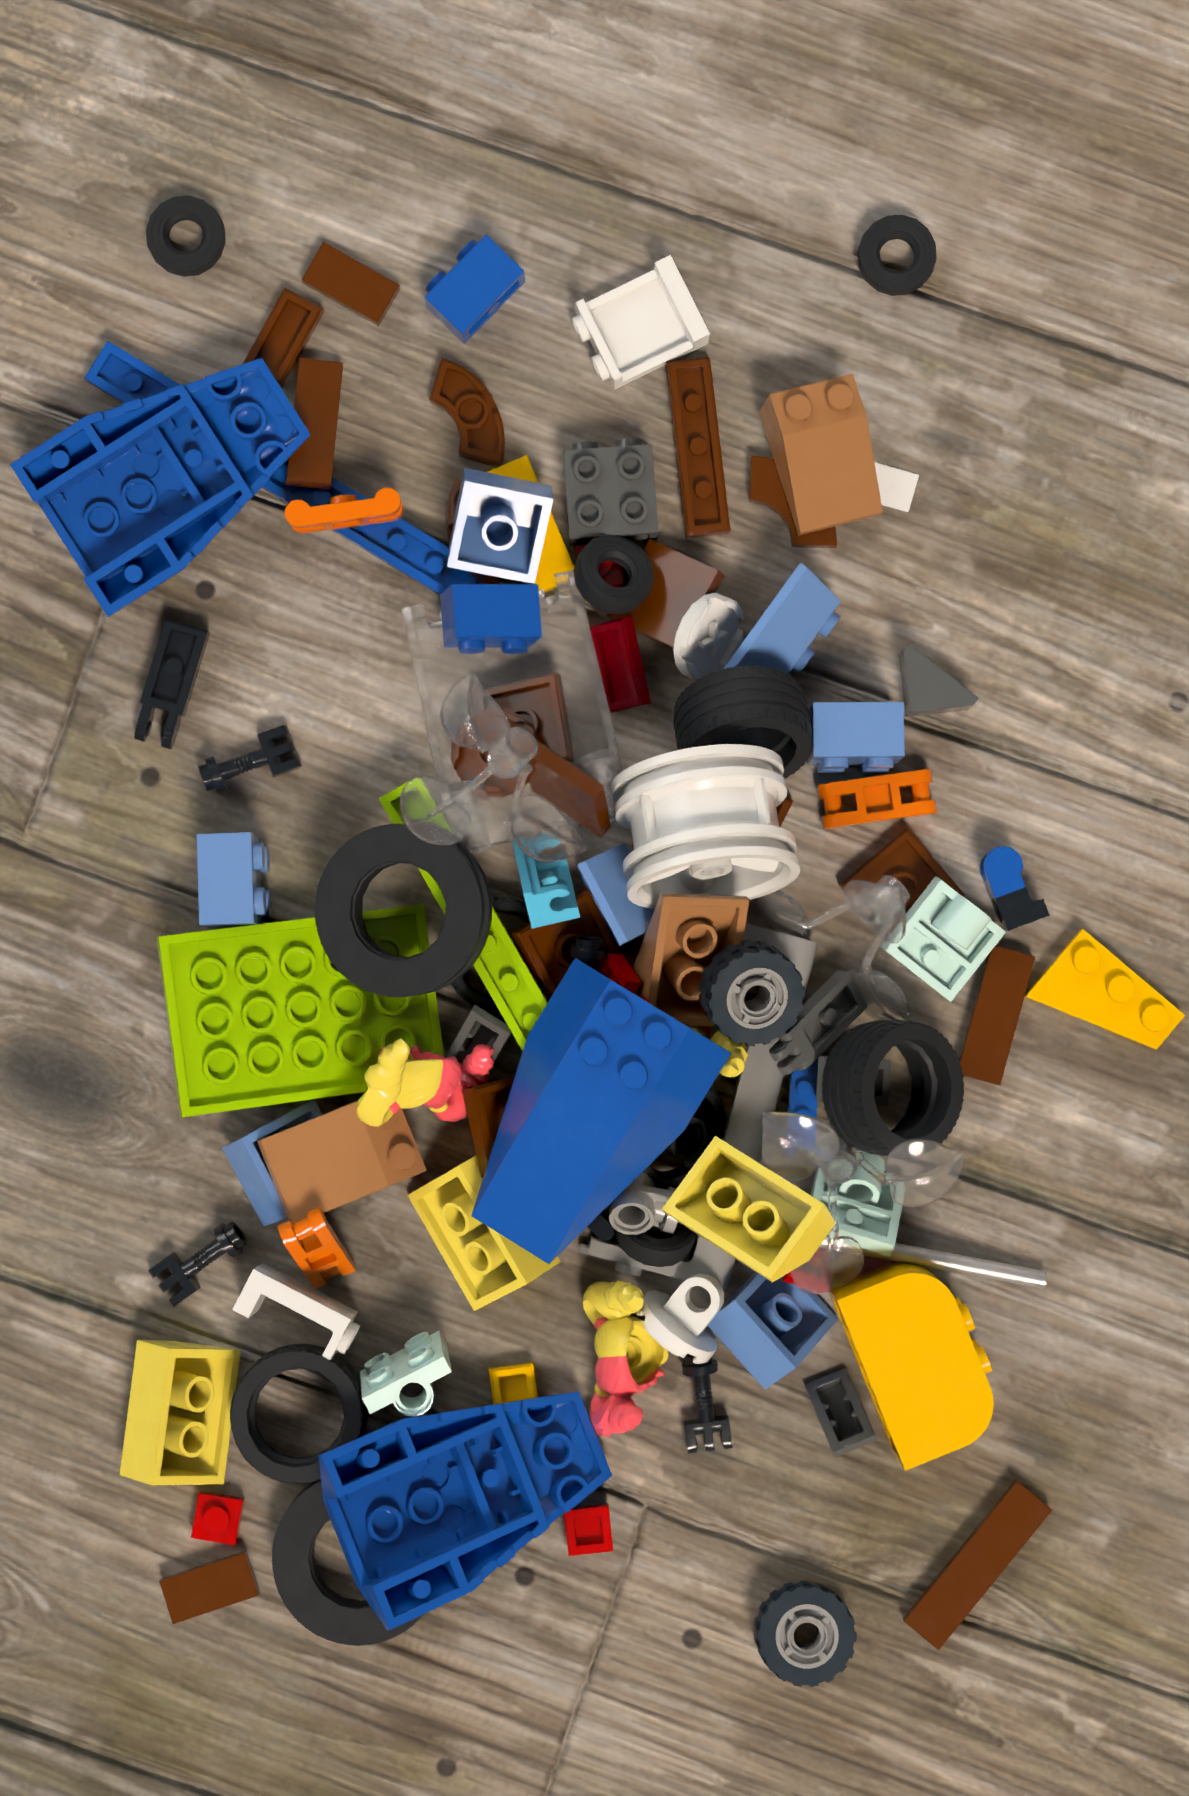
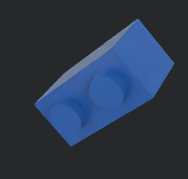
[424,234,525,344]
[440,584,542,654]

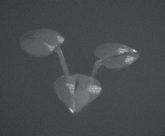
[400,672,589,862]
[752,875,910,1021]
[762,1112,964,1295]

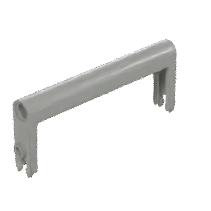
[579,923,818,1291]

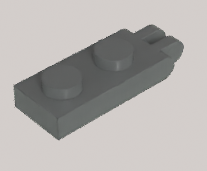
[769,970,868,1075]

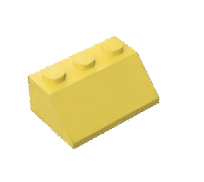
[662,1136,836,1283]
[407,1155,561,1311]
[120,1340,241,1485]

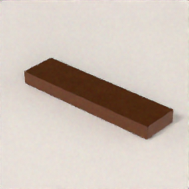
[666,357,731,539]
[902,1479,1052,1650]

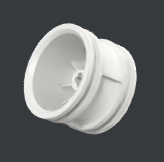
[611,744,800,909]

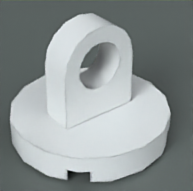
[673,592,744,680]
[636,1273,724,1364]

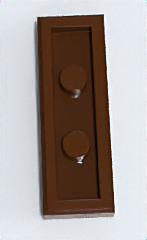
[286,357,343,490]
[959,946,1035,1086]

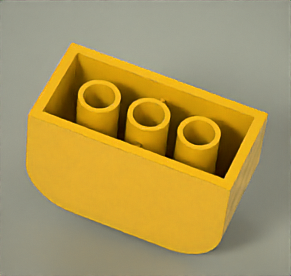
[828,1262,994,1471]

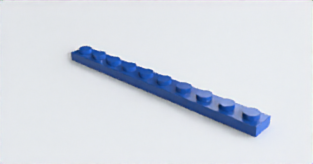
[84,341,479,596]

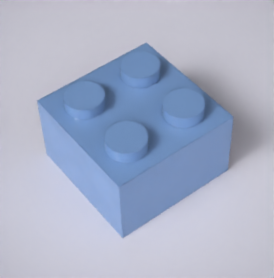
[807,702,905,773]
[196,832,271,929]

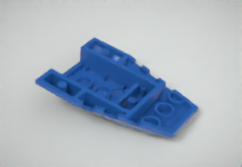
[10,358,311,617]
[471,958,731,1264]
[318,1391,612,1630]

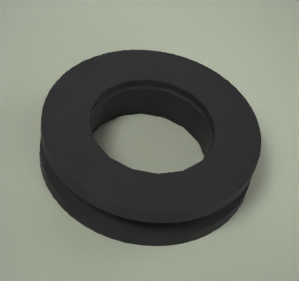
[315,824,492,997]
[272,1480,424,1646]

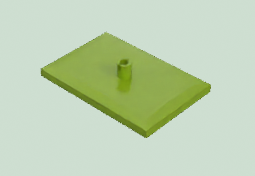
[157,904,444,1118]

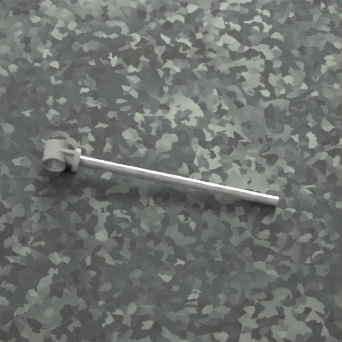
[609,1173,1047,1289]

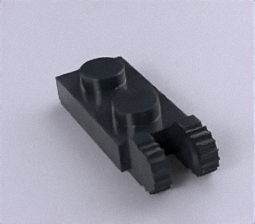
[134,618,210,750]

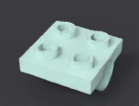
[880,876,1006,1002]
[811,1150,907,1257]
[360,1331,452,1417]

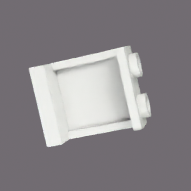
[571,255,710,390]
[232,1262,360,1360]

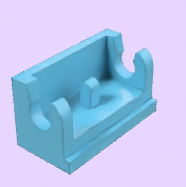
[512,837,580,929]

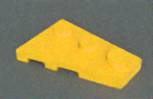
[1025,929,1185,1050]

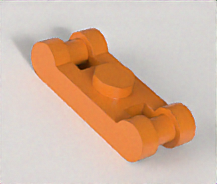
[285,488,404,534]
[817,769,937,830]
[277,1207,356,1289]

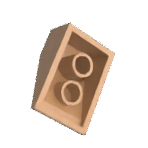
[759,374,883,536]
[634,893,750,1026]
[257,1101,427,1223]

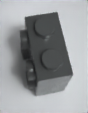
[563,438,658,546]

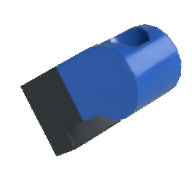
[980,846,1050,931]

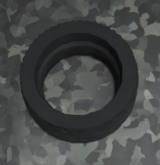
[673,665,813,779]
[822,1020,964,1157]
[230,1344,368,1484]

